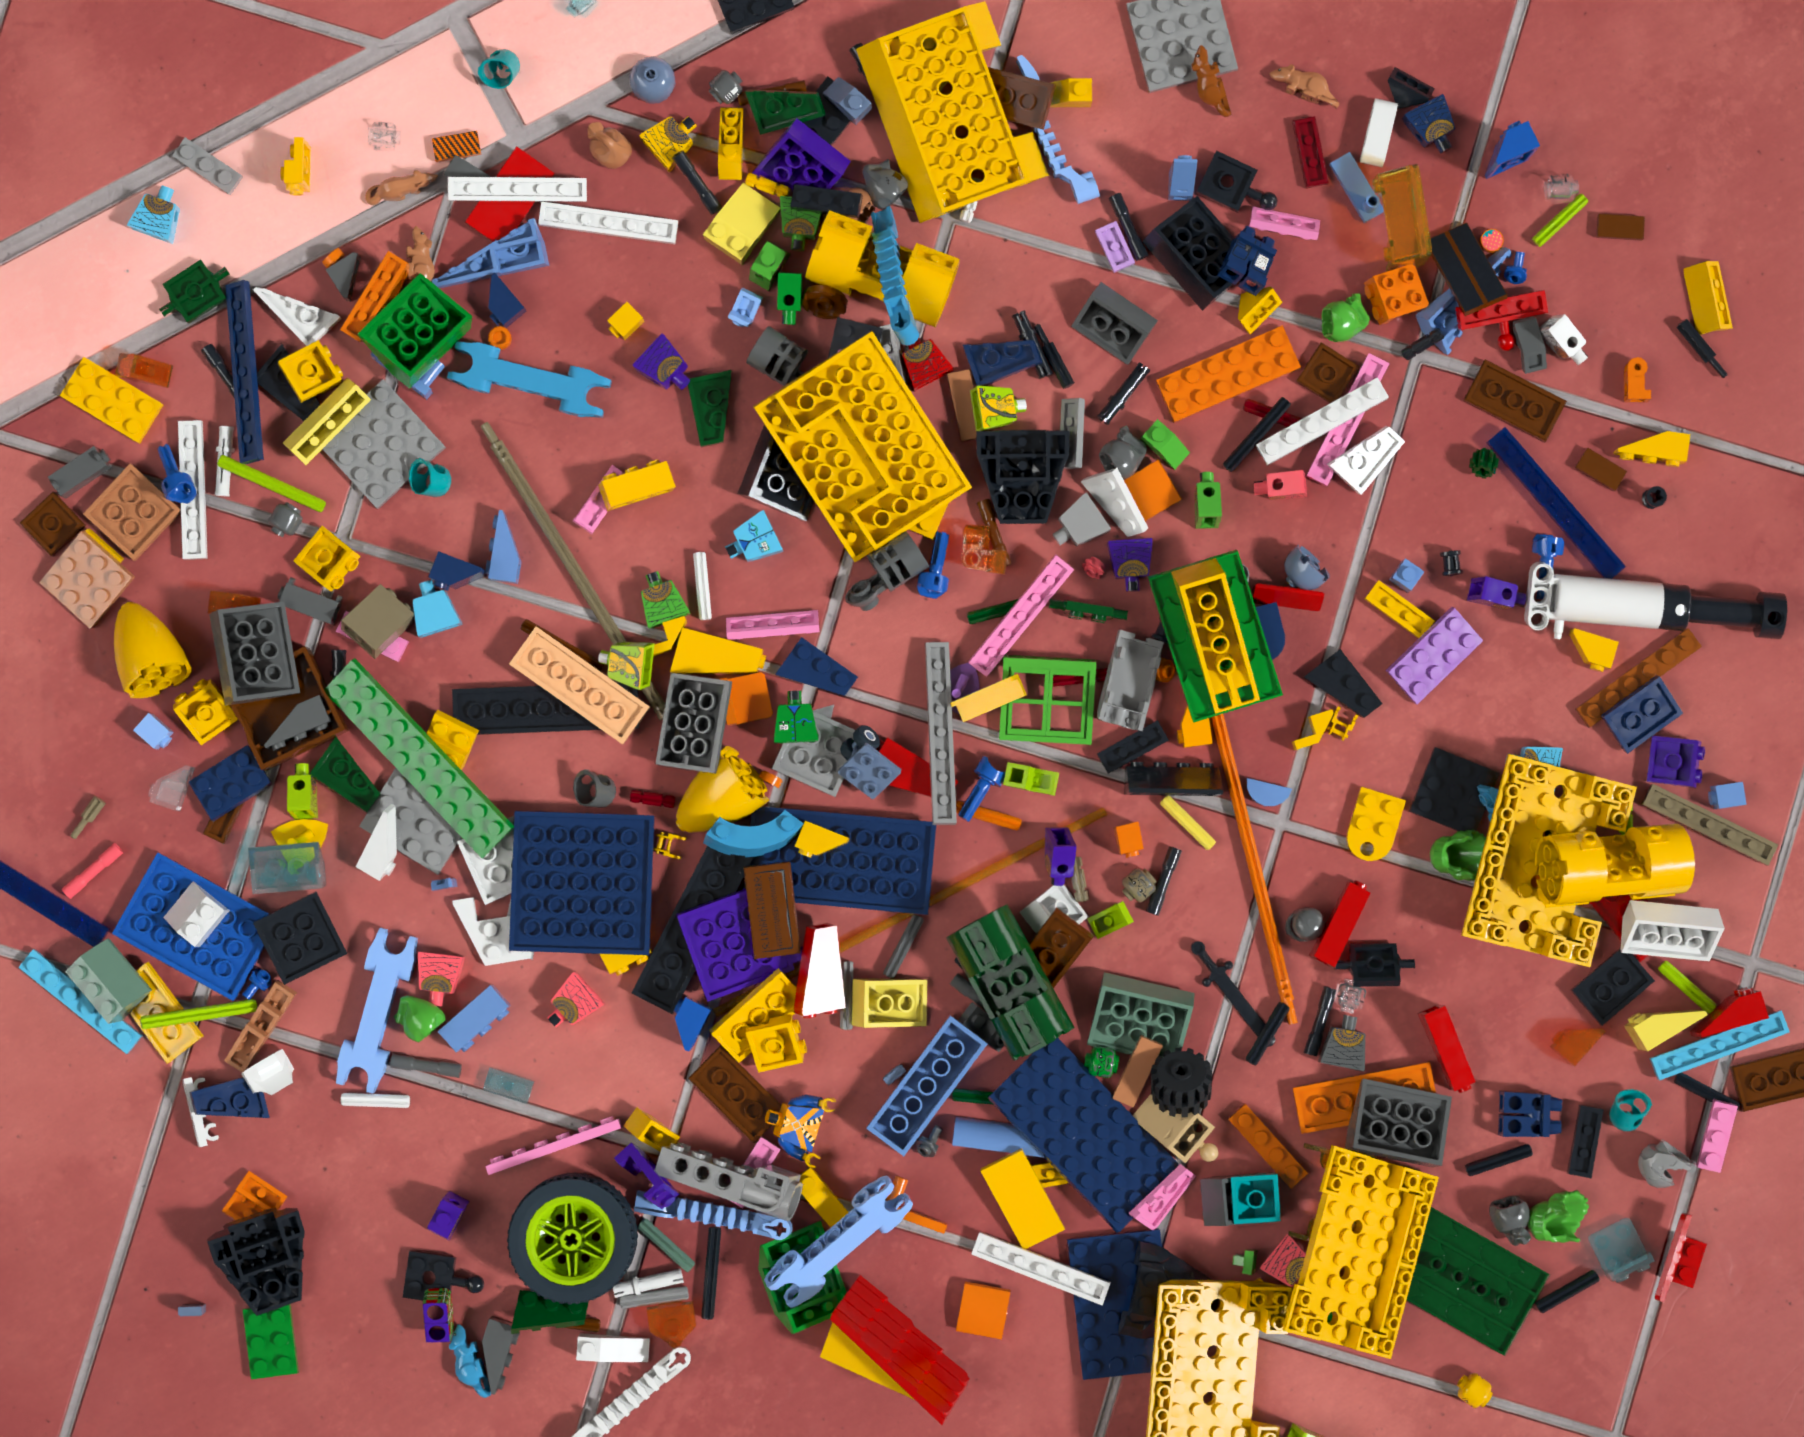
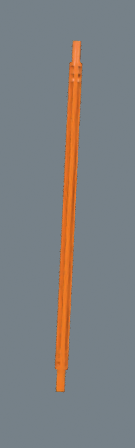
[1211,714,1298,1025]

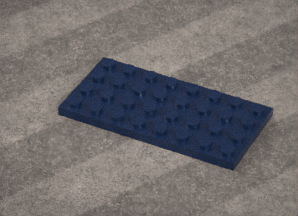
[744,807,937,915]
[988,1038,1180,1233]

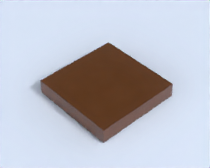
[1296,342,1360,403]
[20,491,86,557]

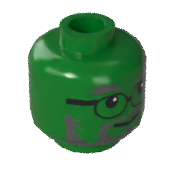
[1084,1046,1119,1078]

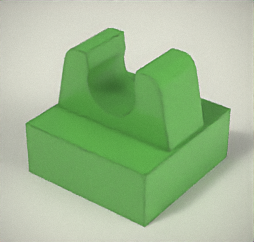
[1232,1249,1258,1275]

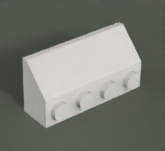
[1620,900,1725,961]

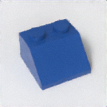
[674,996,712,1052]

